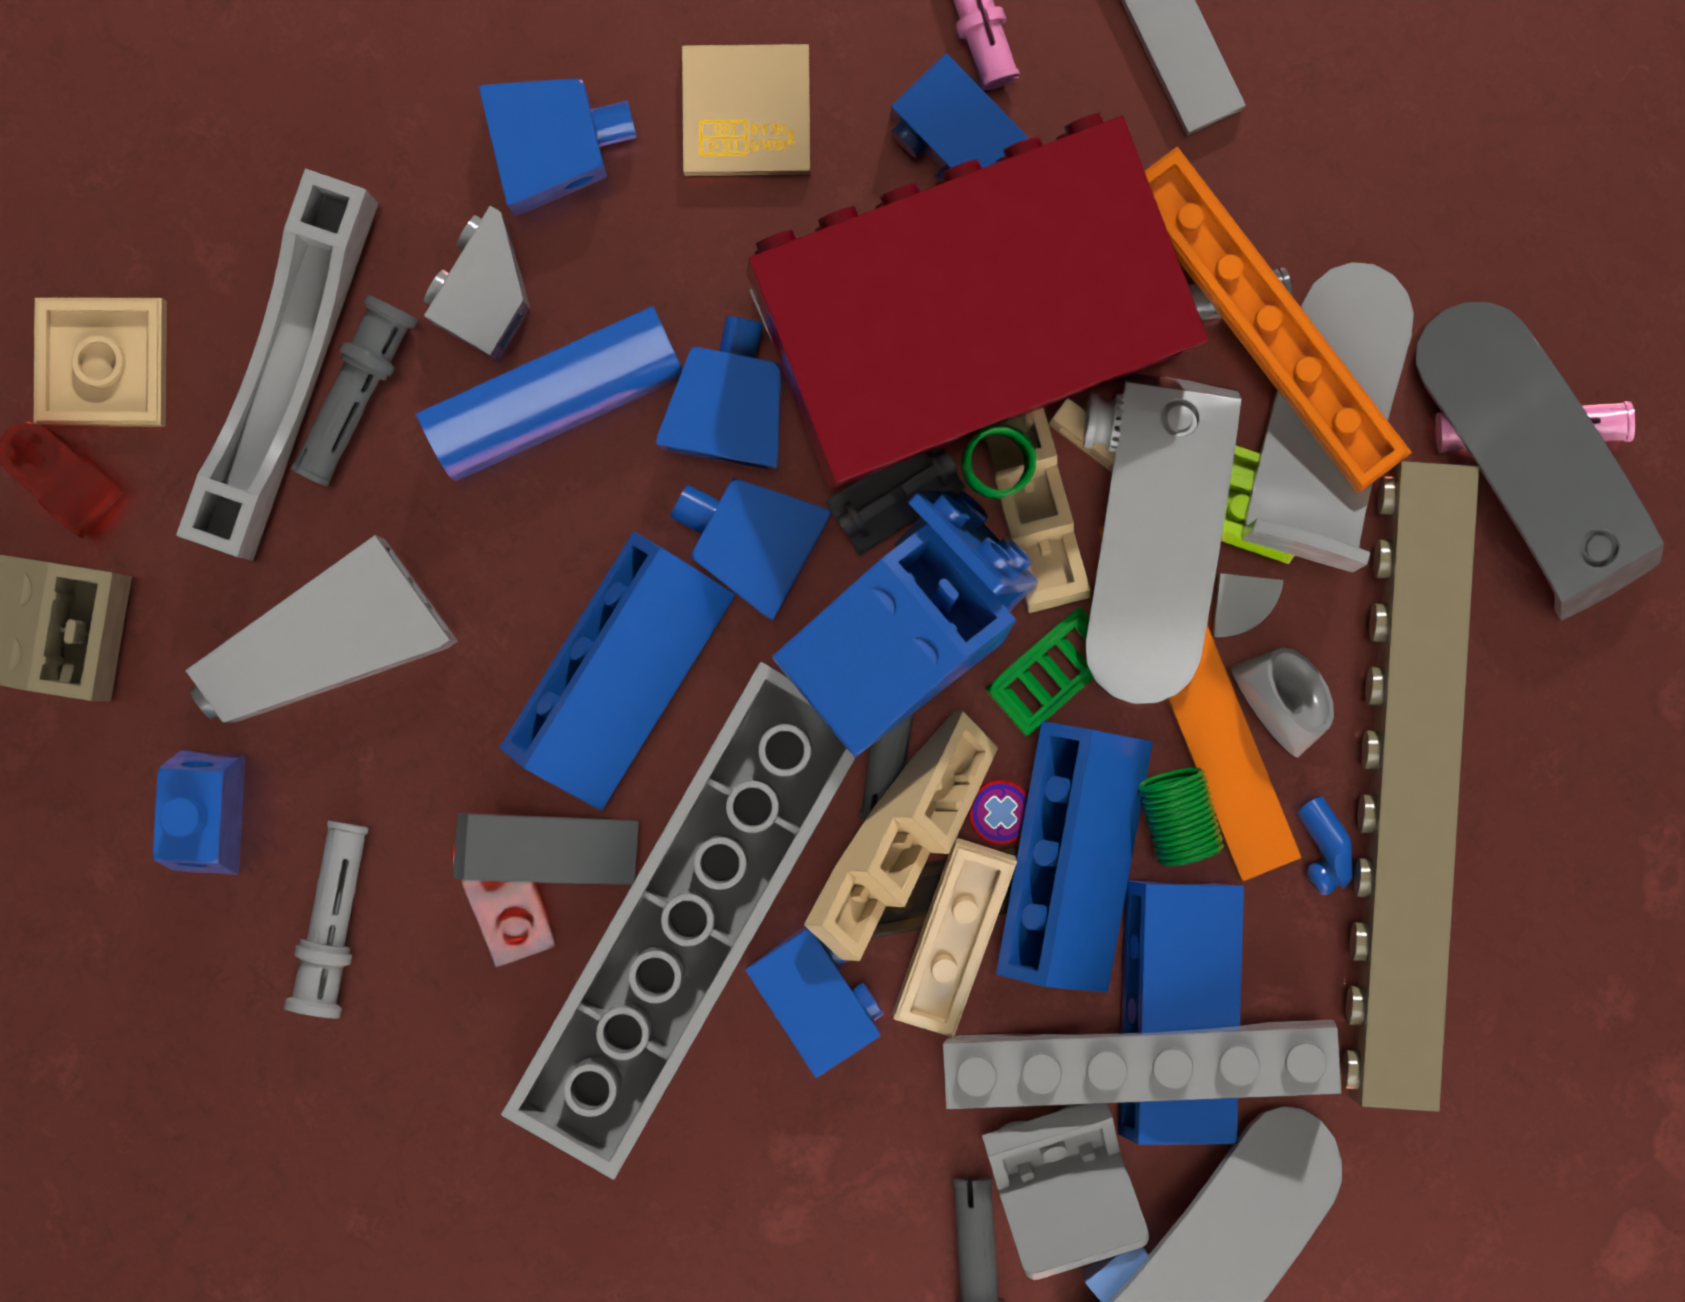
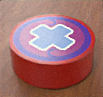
[968,780,1028,844]

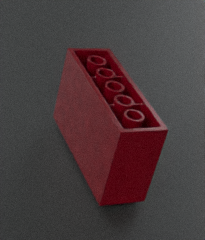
[746,112,1209,490]

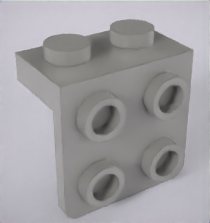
[982,1103,1149,1280]

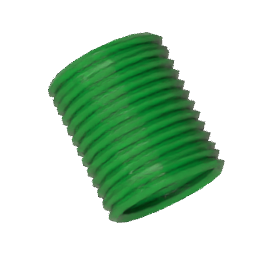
[961,425,1036,499]
[1137,768,1224,866]

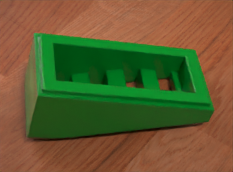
[983,606,1094,737]

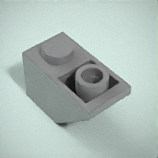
[424,206,530,363]

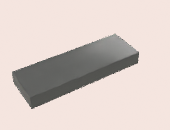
[453,813,639,885]

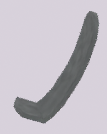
[1416,302,1664,620]

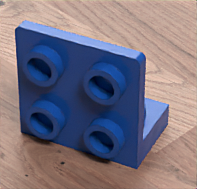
[894,491,1039,612]

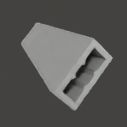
[186,535,458,723]

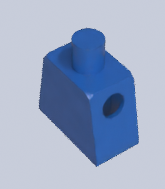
[478,78,637,216]
[656,316,781,472]
[670,478,832,622]
[153,750,246,874]

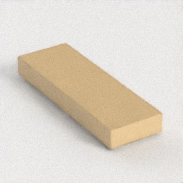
[892,837,1017,1038]

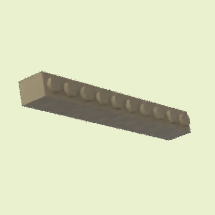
[1342,461,1479,1112]

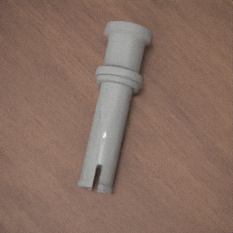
[284,820,369,1019]

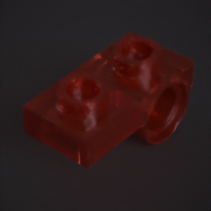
[451,845,556,967]

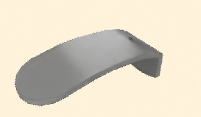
[1241,262,1414,573]
[1086,374,1241,704]
[1108,1106,1342,1302]

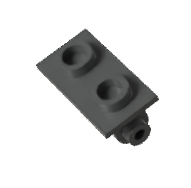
[825,447,966,555]

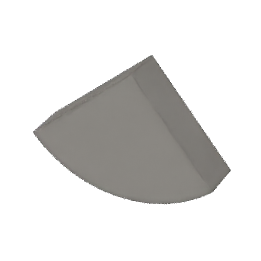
[1211,573,1284,638]

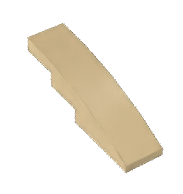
[982,408,1091,613]
[804,711,998,961]

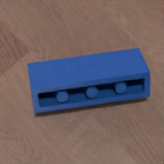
[416,306,682,481]
[499,531,736,811]
[996,721,1153,992]
[1118,880,1244,1145]

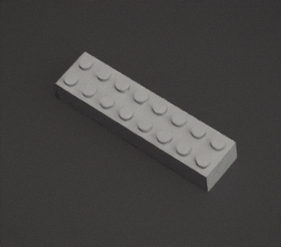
[501,662,855,1180]

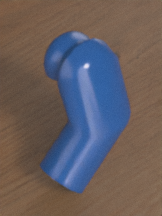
[1296,796,1353,895]

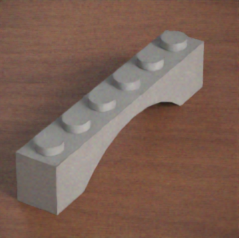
[176,168,379,561]
[943,1020,1341,1109]

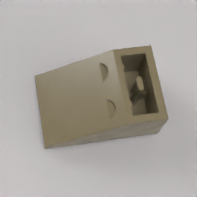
[0,555,132,701]

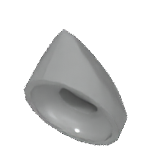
[1230,647,1334,758]

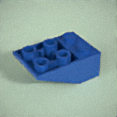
[772,523,1016,758]

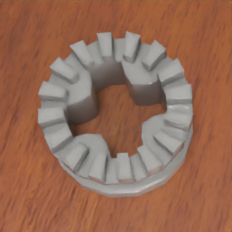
[1083,390,1124,452]

